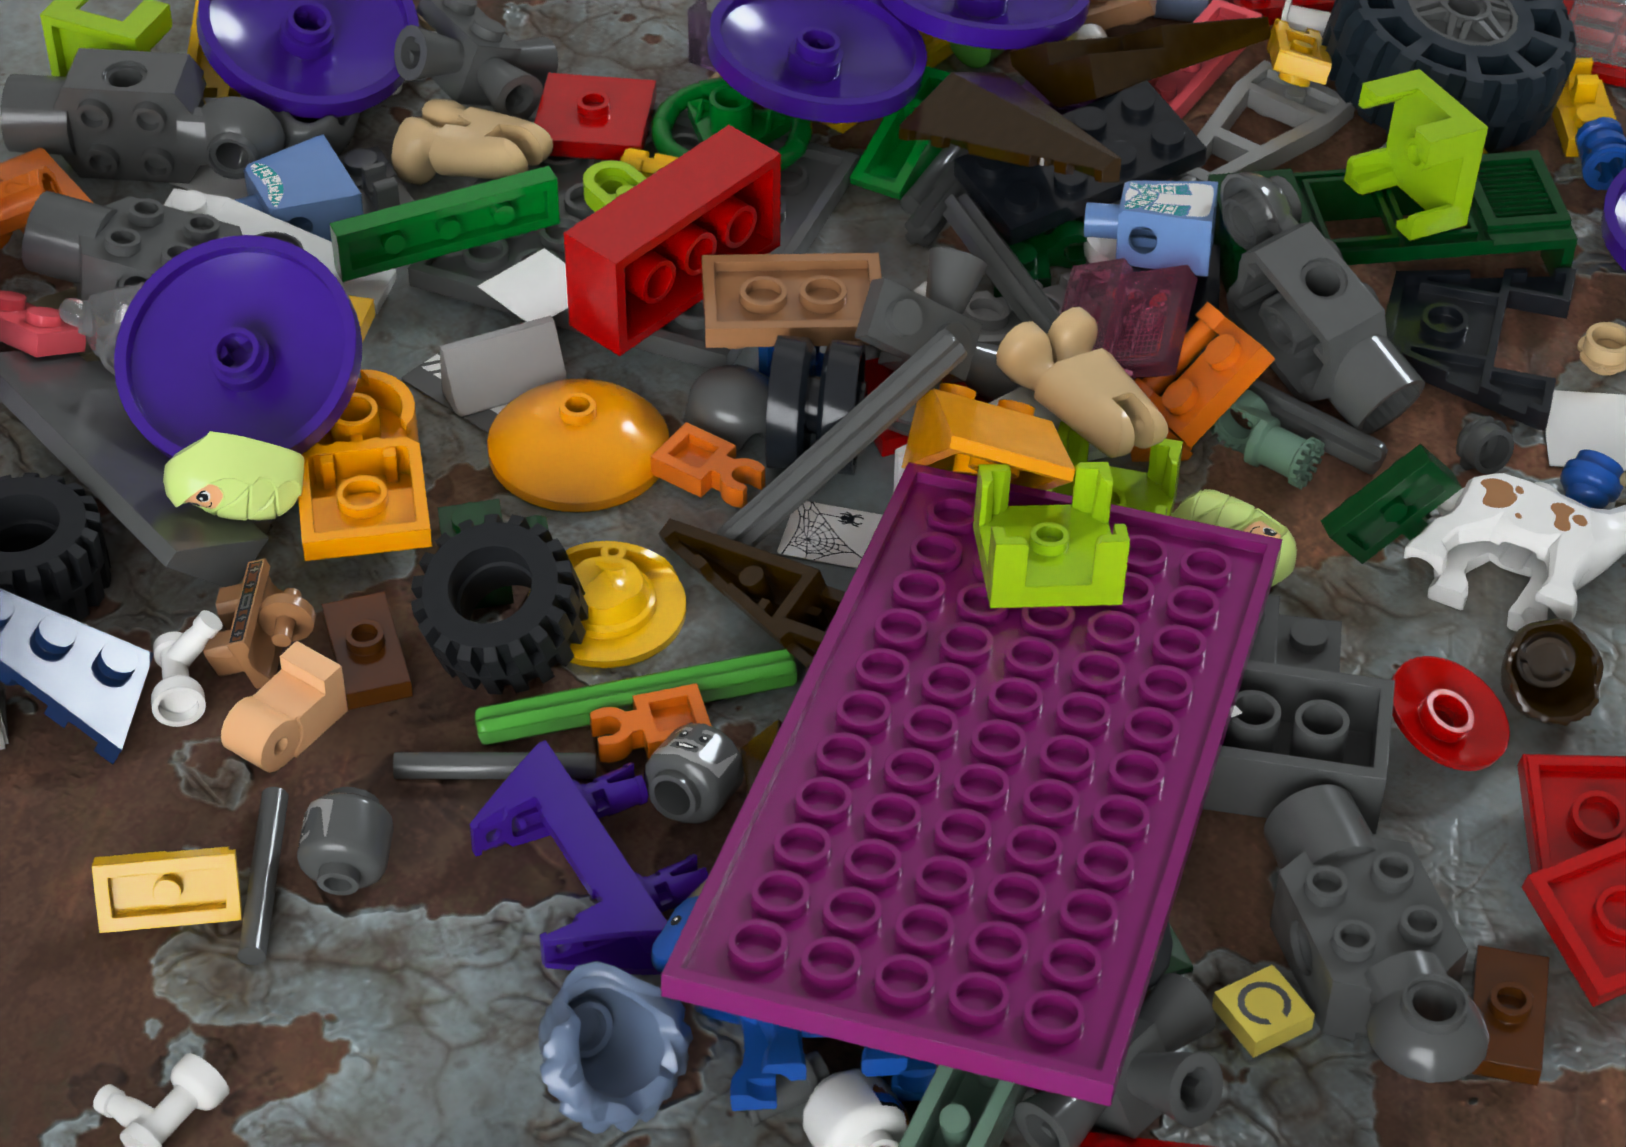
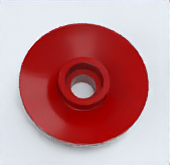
[1391,656,1510,771]

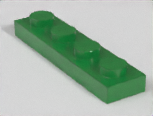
[329,166,560,282]

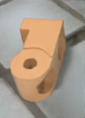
[221,641,348,773]

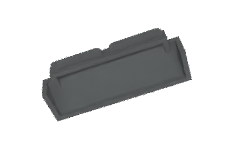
[0,351,274,587]

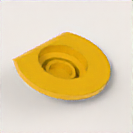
[528,541,687,668]

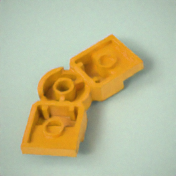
[298,369,432,561]

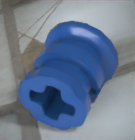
[1575,117,1626,190]

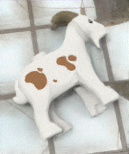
[1404,472,1626,632]

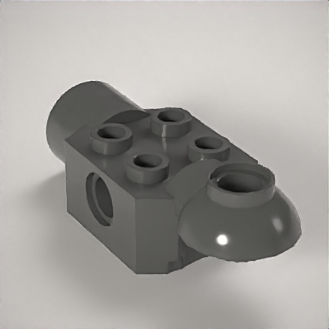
[1,48,285,184]
[1220,172,1425,435]
[22,191,303,324]
[1264,785,1490,1083]

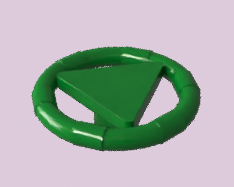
[651,77,813,172]

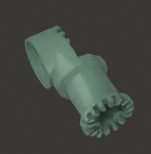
[1210,389,1325,489]

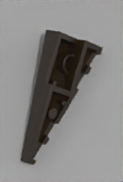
[1010,17,1271,108]
[899,72,1122,182]
[658,518,845,669]

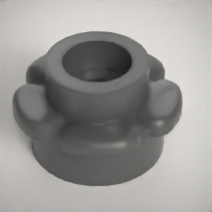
[1456,416,1514,474]

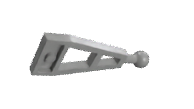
[1172,60,1355,181]

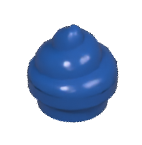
[1560,449,1624,509]

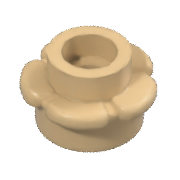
[1577,322,1626,376]

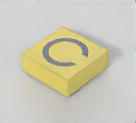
[1212,964,1315,1058]

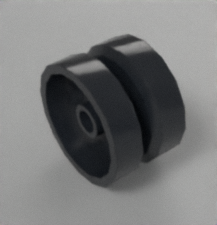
[765,335,868,475]

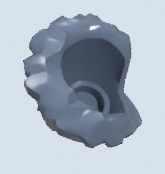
[538,961,693,1133]

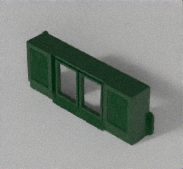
[1208,150,1578,293]

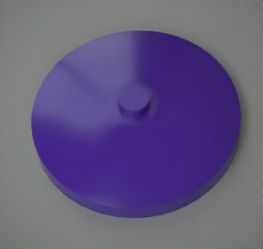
[197,0,419,118]
[707,0,927,123]
[881,0,1090,49]
[114,235,362,459]

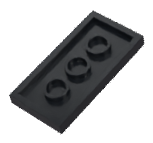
[954,80,1207,245]

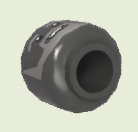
[644,723,744,824]
[297,787,394,895]

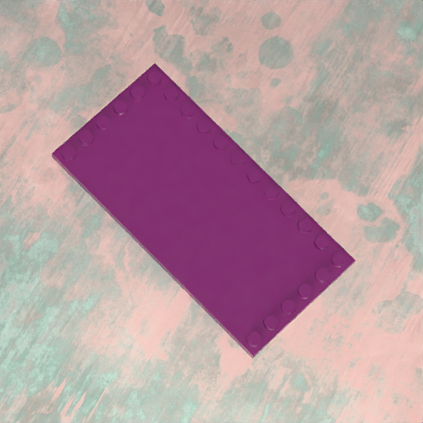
[661,462,1283,1107]

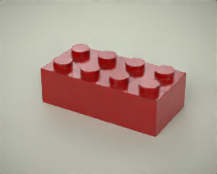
[564,125,781,356]

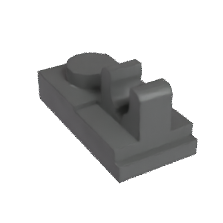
[338,146,414,214]

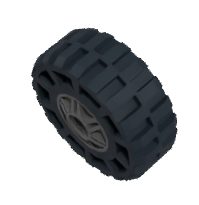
[1322,0,1577,154]

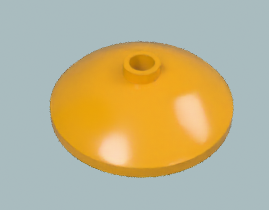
[487,378,669,512]

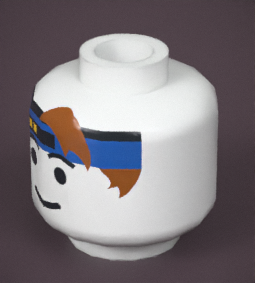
[803,1069,911,1147]

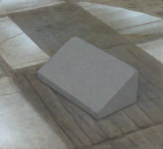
[439,315,567,416]

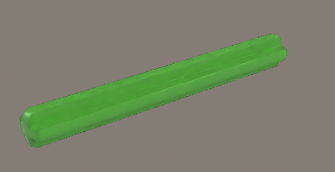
[474,648,797,746]

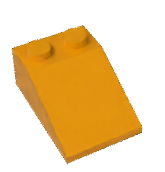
[901,383,1075,490]

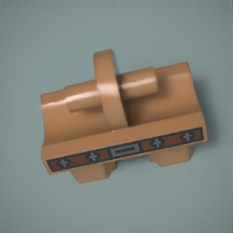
[203,558,316,689]

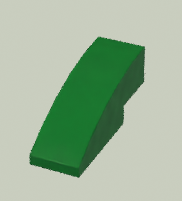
[849,66,950,200]

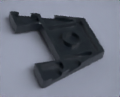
[1385,267,1577,431]

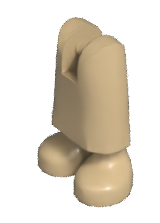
[391,99,553,185]
[996,307,1168,458]

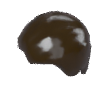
[1501,619,1604,726]

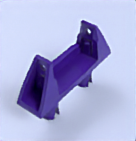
[469,740,709,975]

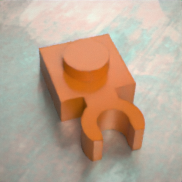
[650,422,765,508]
[590,683,712,763]

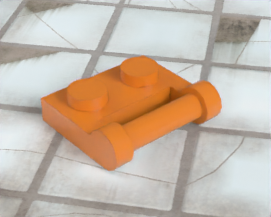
[1134,302,1275,448]

